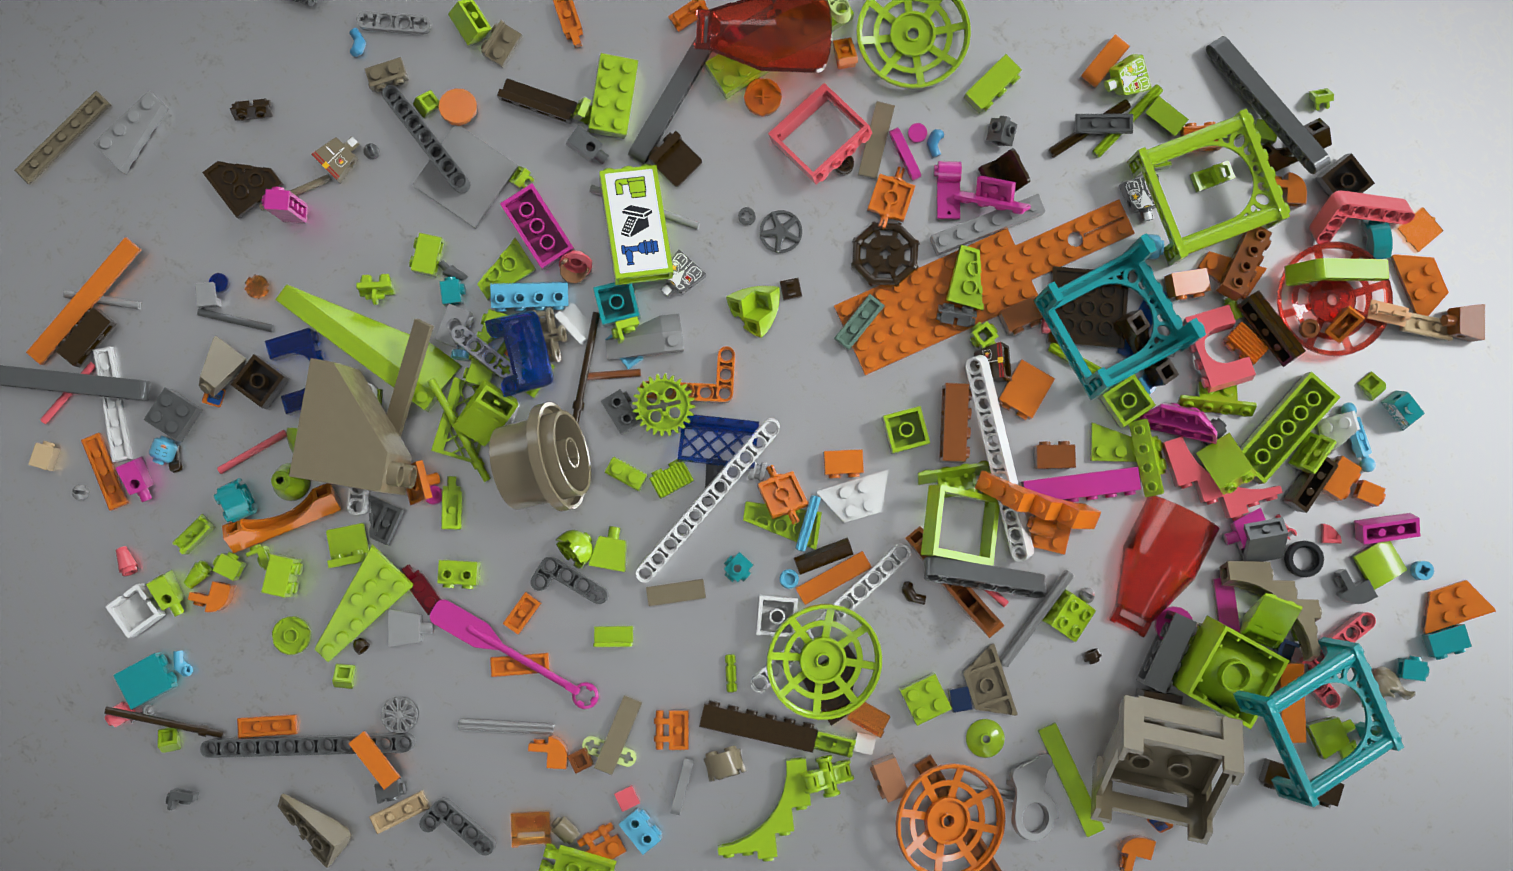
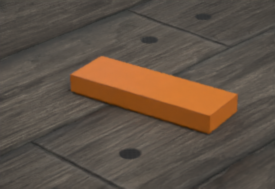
[490,653,550,677]
[237,714,298,738]
[348,731,401,790]

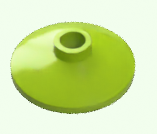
[966,719,1005,758]

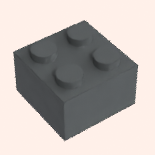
[143,387,203,442]

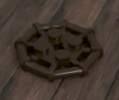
[851,221,920,287]

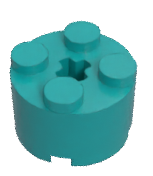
[214,478,257,523]

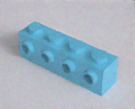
[490,282,569,311]

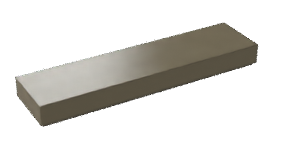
[858,101,895,180]
[594,695,642,775]

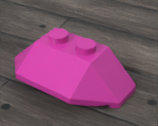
[1140,403,1217,444]

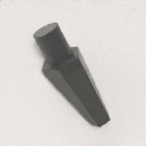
[438,260,468,281]

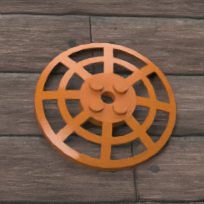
[895,763,1006,871]

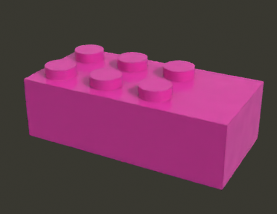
[500,183,575,270]

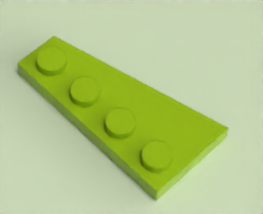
[743,501,822,550]

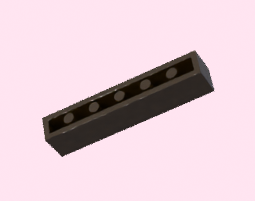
[699,700,818,753]

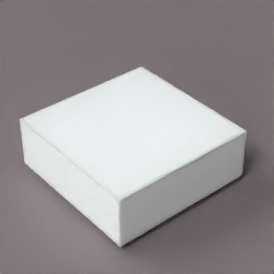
[853,732,876,755]

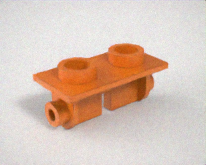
[668,0,710,32]

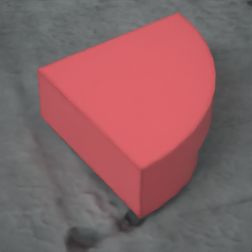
[1321,524,1342,543]

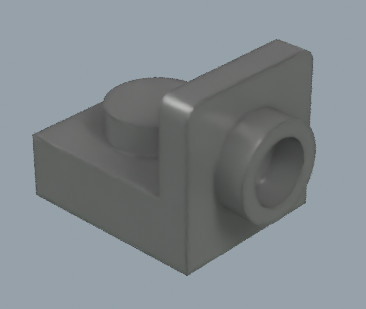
[166,788,199,810]

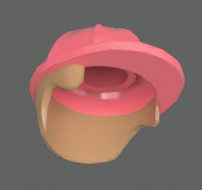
[559,250,592,284]

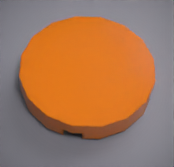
[744,78,782,117]
[439,88,477,126]

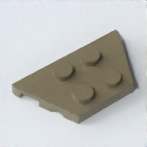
[963,643,1018,716]

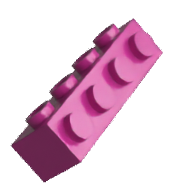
[262,187,307,223]

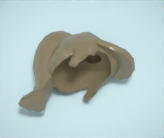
[1361,666,1416,708]

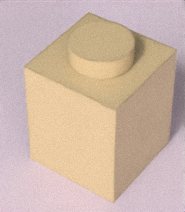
[28,441,61,471]

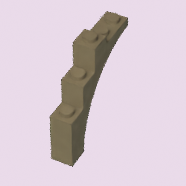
[1219,561,1322,661]

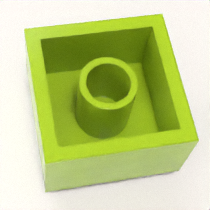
[1099,374,1156,428]
[882,406,930,454]
[261,554,303,598]
[899,672,952,726]

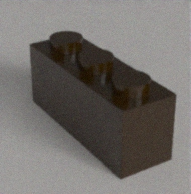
[56,307,117,368]
[1282,457,1339,513]

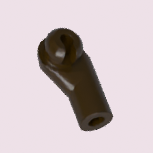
[902,581,926,605]

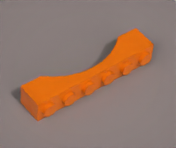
[222,483,341,553]

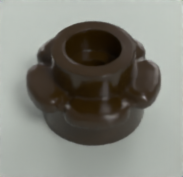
[1083,648,1102,664]

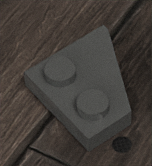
[369,495,405,546]

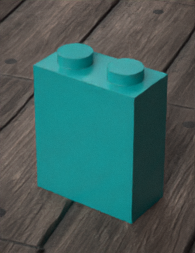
[113,652,178,709]

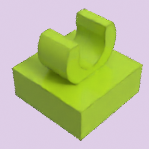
[1309,88,1334,111]
[509,166,534,189]

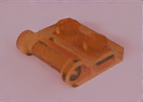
[511,811,552,848]

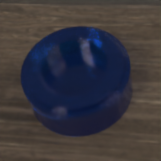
[209,273,230,293]

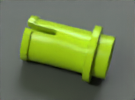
[1223,298,1243,320]

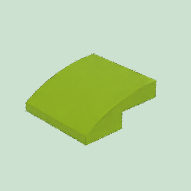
[1288,432,1337,474]
[1353,541,1408,590]

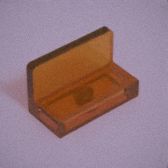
[846,702,890,738]

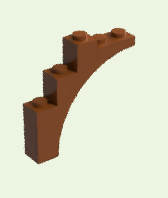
[905,526,1004,638]

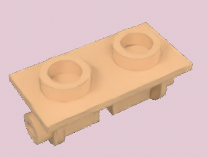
[1367,299,1411,327]

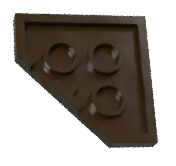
[202,161,284,219]
[802,645,857,726]

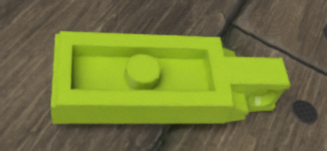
[441,476,462,529]

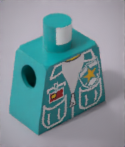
[1381,390,1425,431]

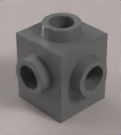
[986,116,1017,146]

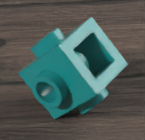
[724,552,753,582]

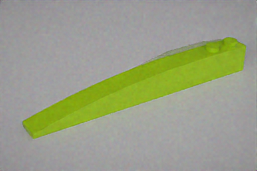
[275,284,462,412]

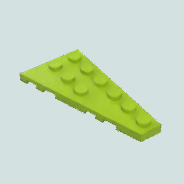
[314,544,413,662]

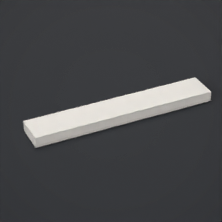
[93,346,133,463]

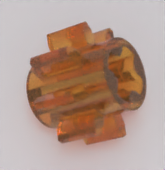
[245,274,269,299]

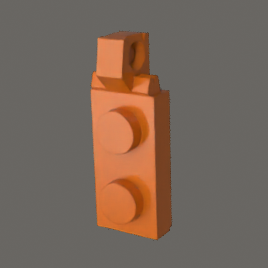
[553,0,583,48]

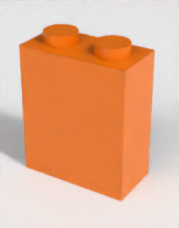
[998,360,1055,420]

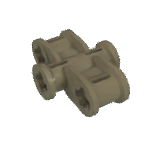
[525,307,567,365]

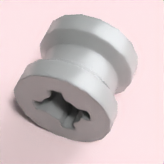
[748,461,766,482]

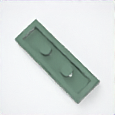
[834,294,885,351]

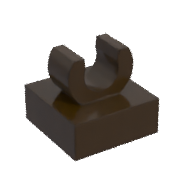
[780,278,802,301]

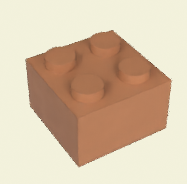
[870,753,907,803]

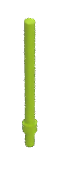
[427,378,491,482]

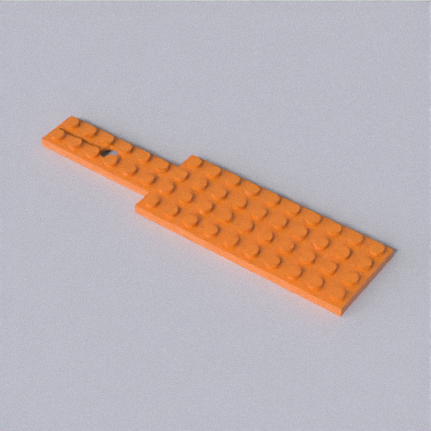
[834,199,1135,375]

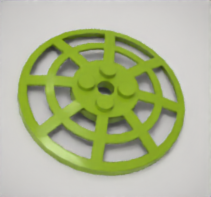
[857,0,971,89]
[766,604,882,720]

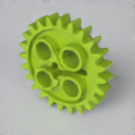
[632,373,695,436]

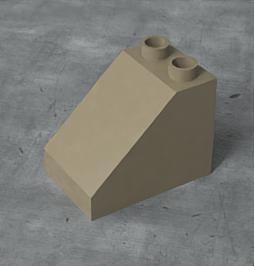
[289,358,417,495]

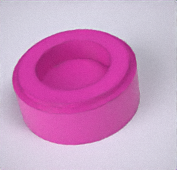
[908,123,927,143]
[425,485,443,505]

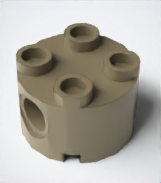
[703,746,747,782]

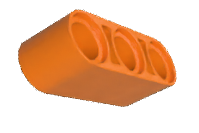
[1081,34,1130,88]

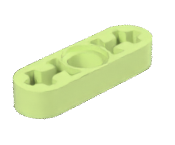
[582,736,637,767]

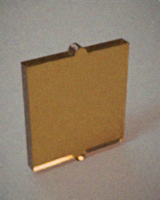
[1398,207,1444,252]

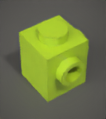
[212,551,247,581]

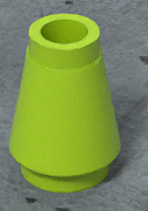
[184,560,212,589]

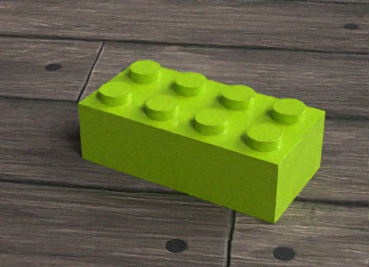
[587,53,638,139]

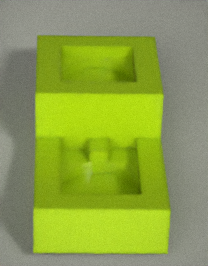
[1190,160,1235,193]

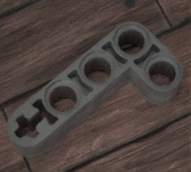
[531,557,609,604]
[419,797,496,856]

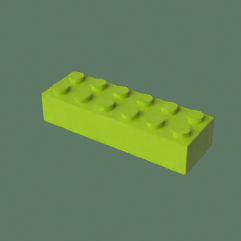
[1240,371,1340,484]

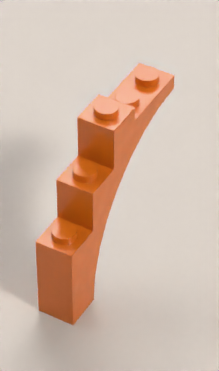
[975,471,1101,529]

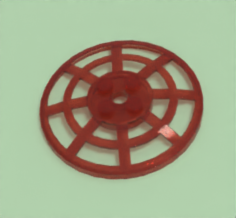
[1277,242,1393,356]

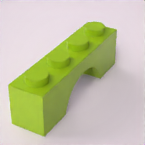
[463,309,511,388]

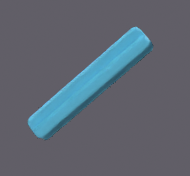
[796,495,821,552]

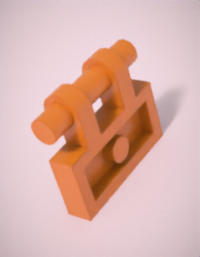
[654,710,689,750]
[577,822,627,859]

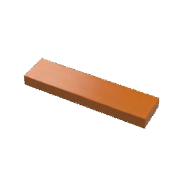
[81,433,129,511]
[796,551,872,605]

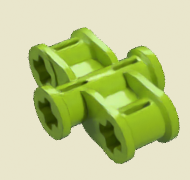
[801,755,854,798]

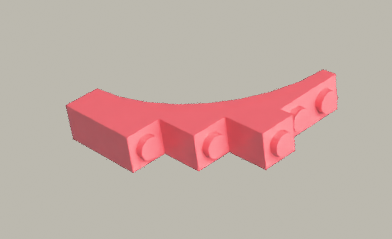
[1162,436,1283,521]

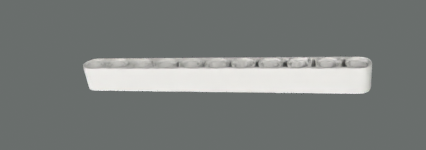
[966,355,1034,562]
[636,418,780,583]
[751,544,911,693]

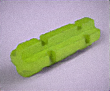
[725,654,737,692]

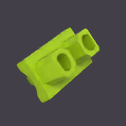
[356,274,395,305]

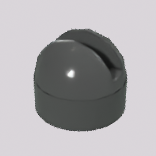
[363,143,380,159]

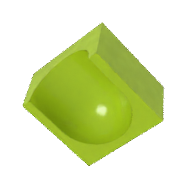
[1172,615,1289,729]

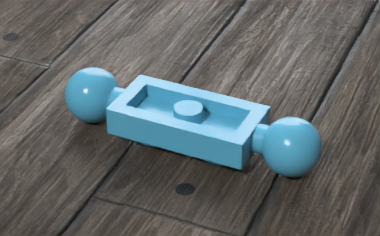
[1341,402,1376,472]

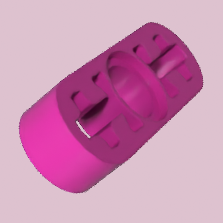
[889,127,921,181]

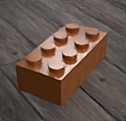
[939,383,972,463]

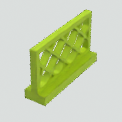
[431,377,481,463]

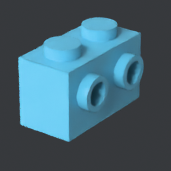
[618,807,662,855]

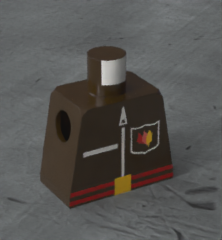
[965,342,1012,382]

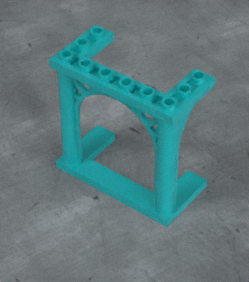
[1033,233,1206,400]
[1233,637,1404,807]

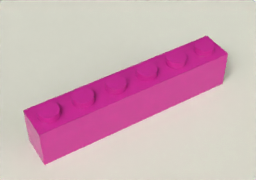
[1021,467,1141,502]

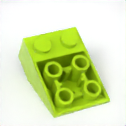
[452,379,519,446]
[1239,593,1303,649]

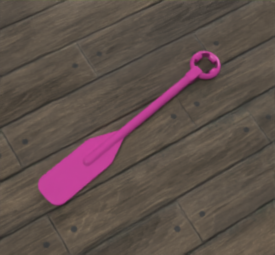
[430,599,599,709]

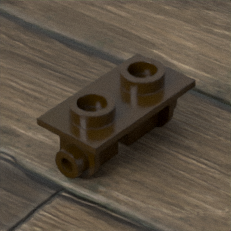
[230,98,273,121]

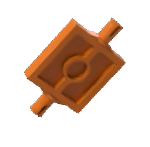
[867,167,916,229]
[757,465,808,524]

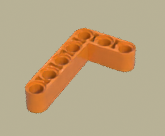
[640,346,735,403]

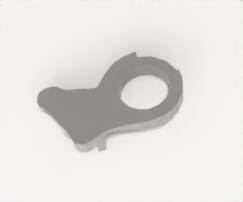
[1006,754,1059,842]

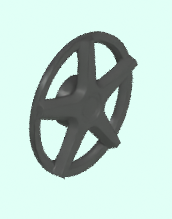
[760,210,802,253]

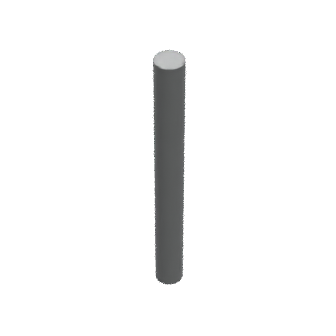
[197,308,274,332]

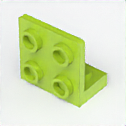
[326,523,369,568]
[1042,589,1096,642]

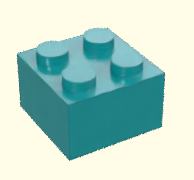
[593,282,641,327]

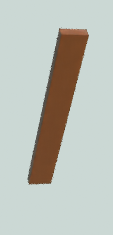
[914,754,1002,871]

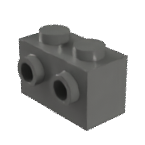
[601,389,641,435]

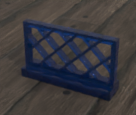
[677,415,759,469]

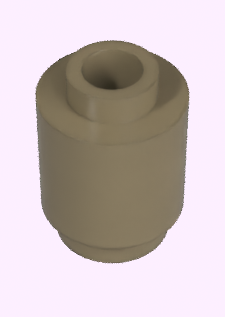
[551,816,580,845]

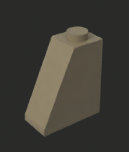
[198,336,246,397]

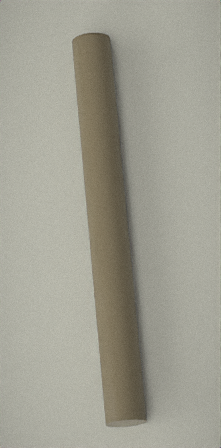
[259,174,332,211]

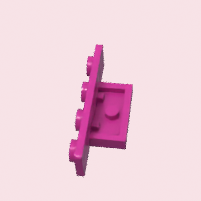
[954,176,1031,214]

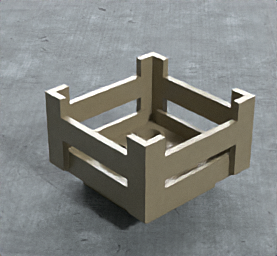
[1091,695,1245,845]

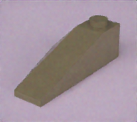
[278,793,351,868]

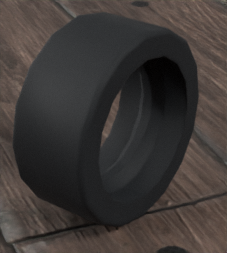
[1284,541,1324,577]

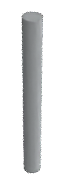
[63,290,141,309]

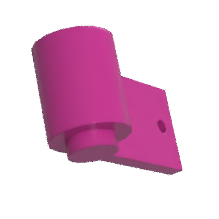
[934,161,962,220]

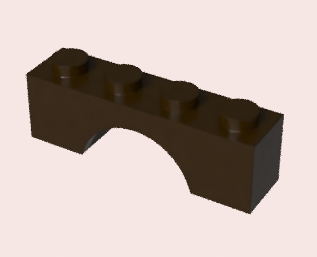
[1254,118,1332,172]
[1116,310,1179,387]
[1259,758,1345,808]

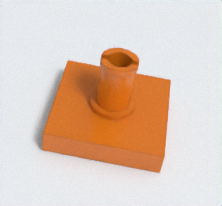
[406,460,440,505]

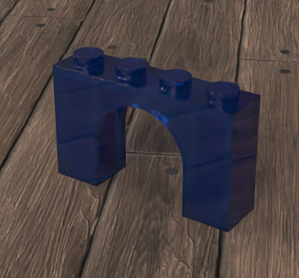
[265,328,325,416]

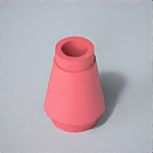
[115,546,138,576]

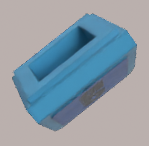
[1138,374,1156,394]

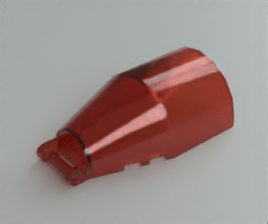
[694,0,832,73]
[1109,496,1220,638]

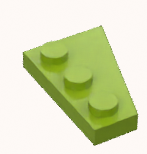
[477,238,536,301]
[946,245,984,311]
[1090,422,1137,462]

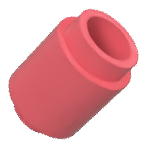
[105,701,136,727]

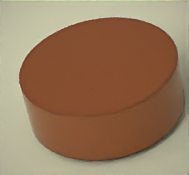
[1299,319,1320,339]

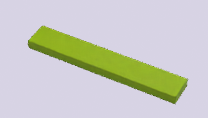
[1038,722,1105,837]

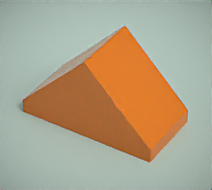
[1324,306,1365,344]

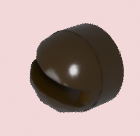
[353,638,370,655]

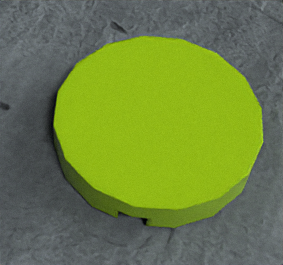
[272,616,311,655]

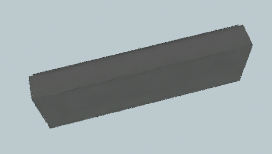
[1075,114,1133,134]

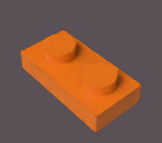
[503,592,542,635]

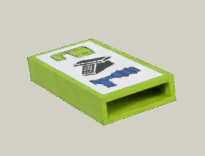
[599,164,674,285]

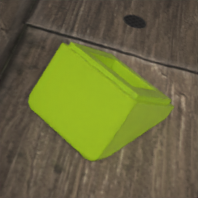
[413,90,439,118]
[1357,371,1386,401]
[332,664,355,689]
[158,728,181,753]

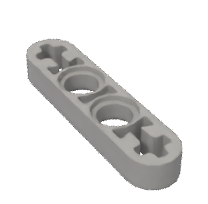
[356,11,432,35]
[451,325,514,380]

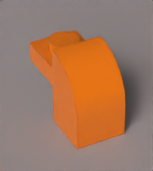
[1275,172,1307,207]
[188,581,236,612]
[528,735,569,769]
[1118,835,1156,871]

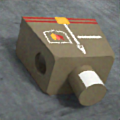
[311,136,360,184]

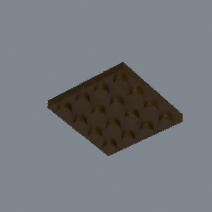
[1047,266,1130,349]

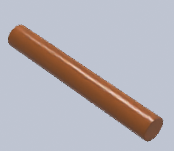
[587,369,641,380]

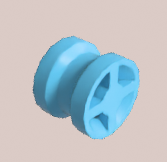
[1410,561,1434,580]

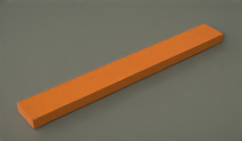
[26,237,141,365]

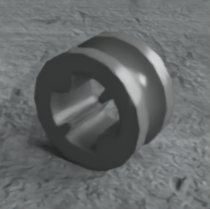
[738,207,756,226]

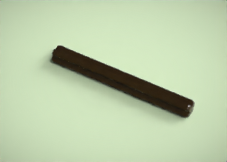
[1048,99,1131,158]

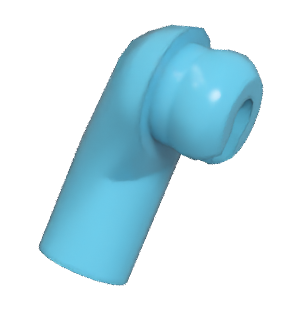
[173,651,193,677]

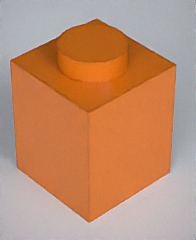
[1352,480,1386,507]

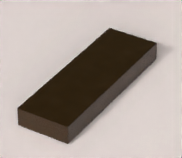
[794,538,853,575]

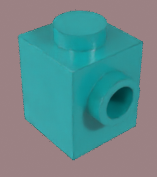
[439,277,466,307]
[1396,656,1429,682]

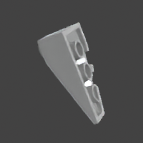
[605,314,684,360]

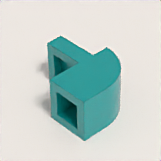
[1361,219,1393,259]

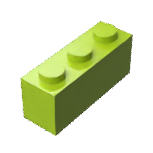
[963,54,1022,113]

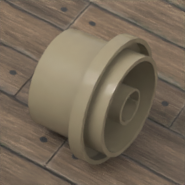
[489,402,591,511]

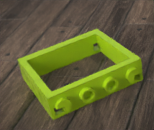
[921,482,1000,566]

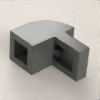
[1334,569,1378,604]

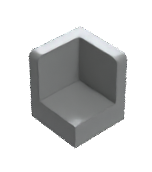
[195,282,221,309]

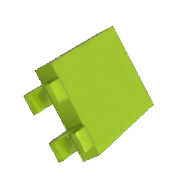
[539,843,617,871]

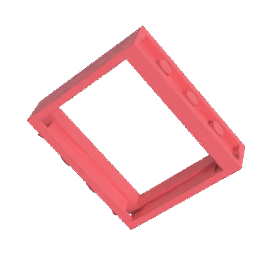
[768,83,872,185]

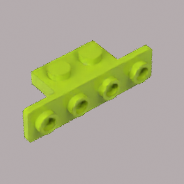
[1177,381,1257,417]
[1129,419,1167,497]
[918,460,991,498]

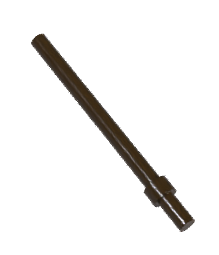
[572,312,600,424]
[104,706,224,738]

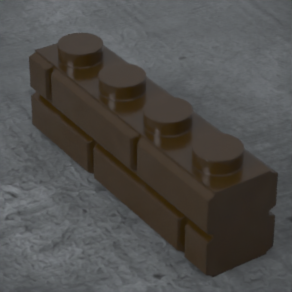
[1237,290,1306,367]

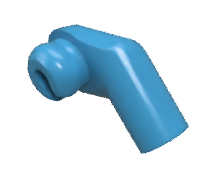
[349,28,366,57]
[927,129,944,158]

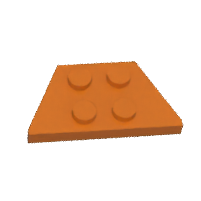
[1391,254,1449,316]
[1422,580,1496,634]

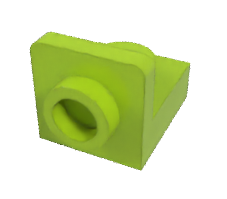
[572,97,591,125]
[611,316,640,344]
[245,544,271,570]

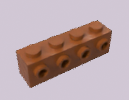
[1216,227,1272,302]

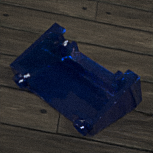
[485,311,554,397]

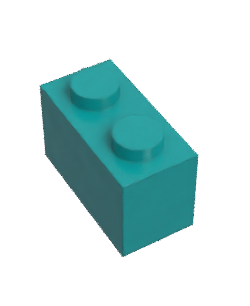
[1422,624,1472,660]

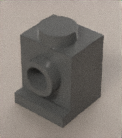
[374,778,406,804]

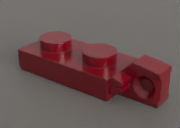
[402,564,442,615]

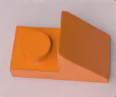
[833,37,858,69]

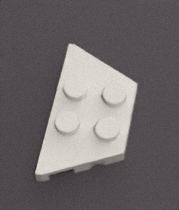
[816,470,888,523]

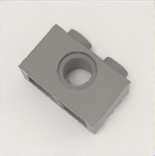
[435,304,474,349]

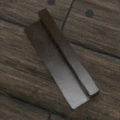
[497,78,577,124]

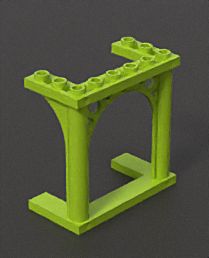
[1127,109,1290,266]

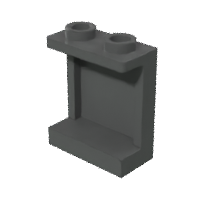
[1240,517,1289,562]

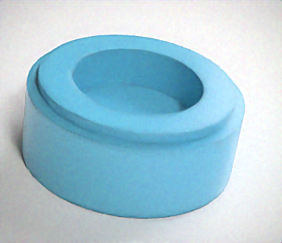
[451,349,470,361]
[780,569,799,589]

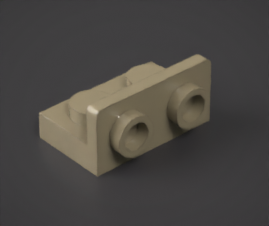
[481,20,522,68]
[365,57,409,92]

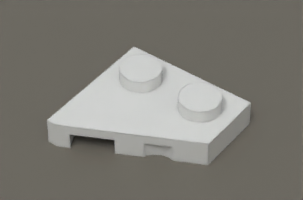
[1317,410,1360,456]

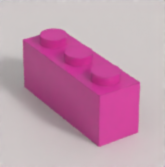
[1354,513,1421,545]

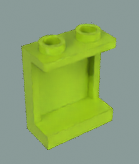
[1196,432,1257,495]

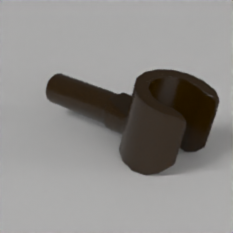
[169,445,183,473]

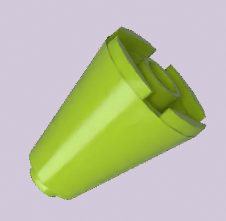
[271,463,311,501]

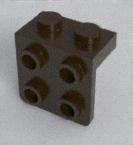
[649,131,702,187]
[978,148,1030,192]

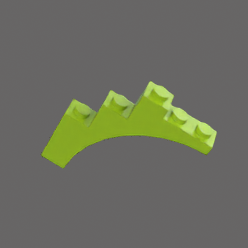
[718,757,811,861]

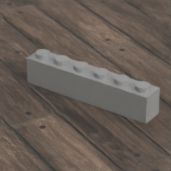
[930,194,1045,256]

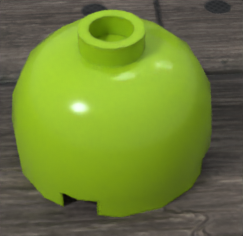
[556,530,593,568]

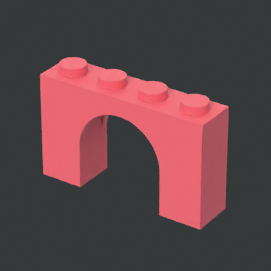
[1183,305,1256,393]

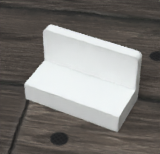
[554,303,598,345]

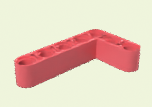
[1309,191,1415,245]
[1296,612,1376,709]

